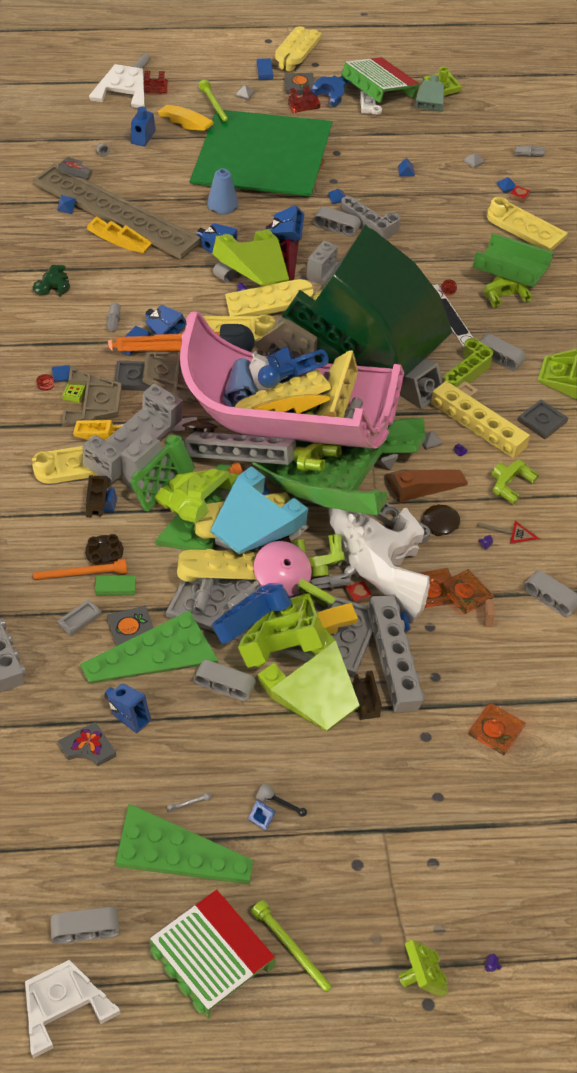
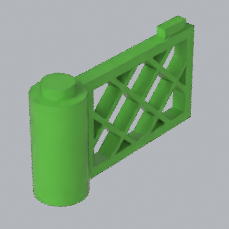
[130,435,195,511]

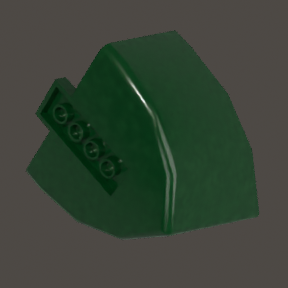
[278,224,452,378]

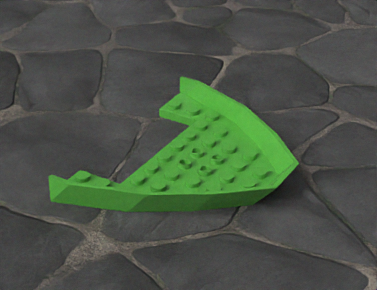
[252,418,426,516]

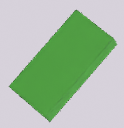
[95,575,136,595]

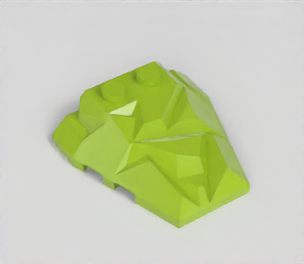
[154,469,239,523]

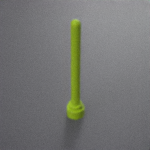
[198,79,228,122]
[251,900,331,992]

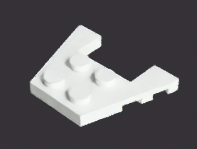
[89,64,145,108]
[25,960,120,1058]

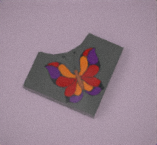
[58,157,93,179]
[58,722,116,766]

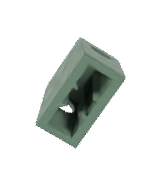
[415,75,444,112]

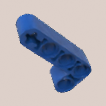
[212,583,292,643]

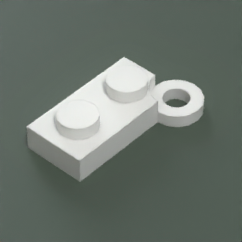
[360,91,382,115]

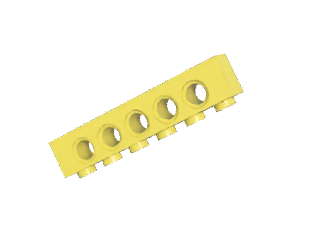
[431,381,530,458]

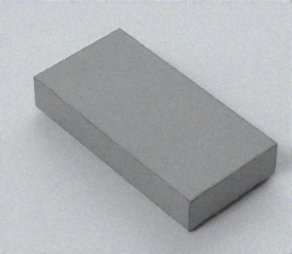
[57,599,102,637]

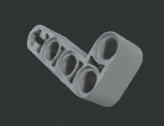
[341,196,401,239]

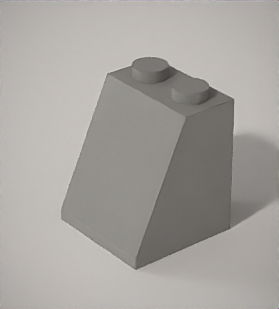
[400,359,443,409]
[120,432,174,501]

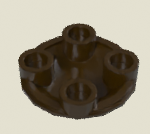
[182,420,218,432]
[423,504,460,536]
[85,534,124,565]

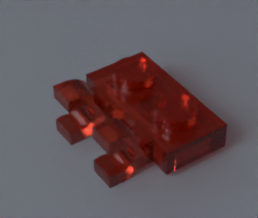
[144,70,169,94]
[288,85,321,113]

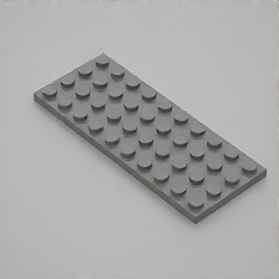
[166,578,373,676]

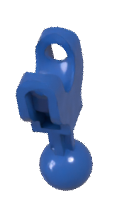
[311,70,353,107]
[258,350,329,388]

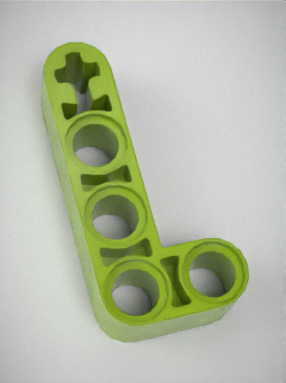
[444,338,493,387]

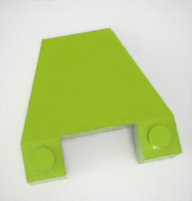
[212,229,289,286]
[538,349,577,399]
[238,593,327,668]
[258,627,360,731]

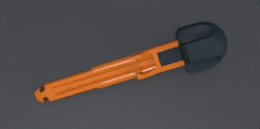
[108,324,255,352]

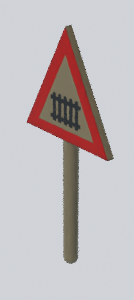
[477,521,540,544]

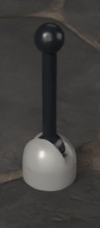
[256,783,307,817]

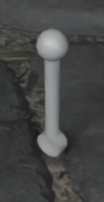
[167,792,211,812]

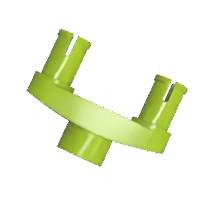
[483,275,533,307]
[293,443,341,471]
[491,459,539,505]
[292,534,345,577]

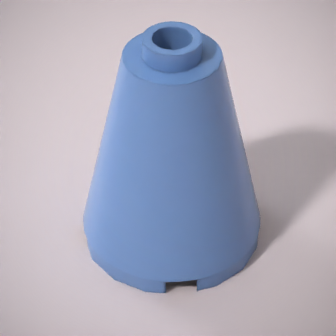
[207,168,238,214]
[223,358,258,407]

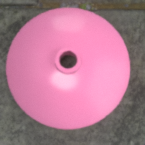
[254,541,312,597]

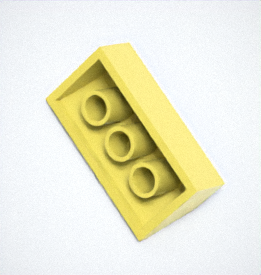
[315,351,359,418]

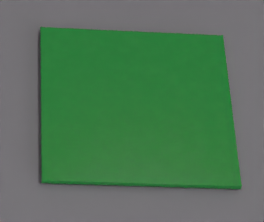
[190,110,333,196]

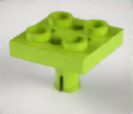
[423,66,462,96]
[399,939,449,997]

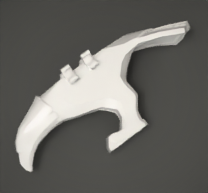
[328,508,430,622]

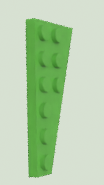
[155,464,232,550]
[80,611,218,684]
[116,804,253,885]

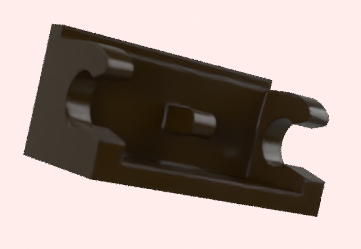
[86,475,108,518]
[352,670,382,720]

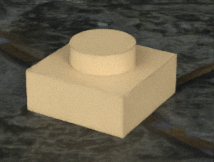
[457,381,478,398]

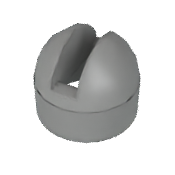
[96,143,110,156]

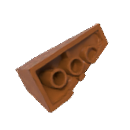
[386,469,468,503]

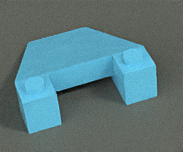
[210,467,308,554]

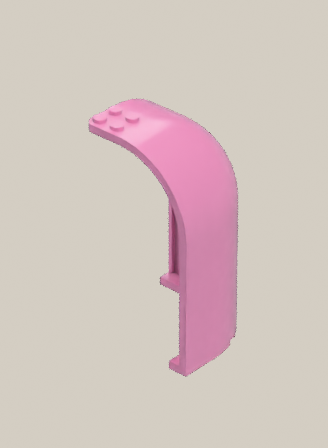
[180,311,404,448]

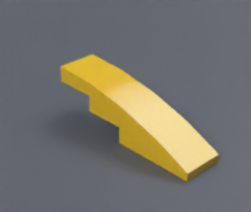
[158,105,214,131]
[87,216,152,254]
[251,394,331,414]
[73,420,123,440]
[293,603,358,647]

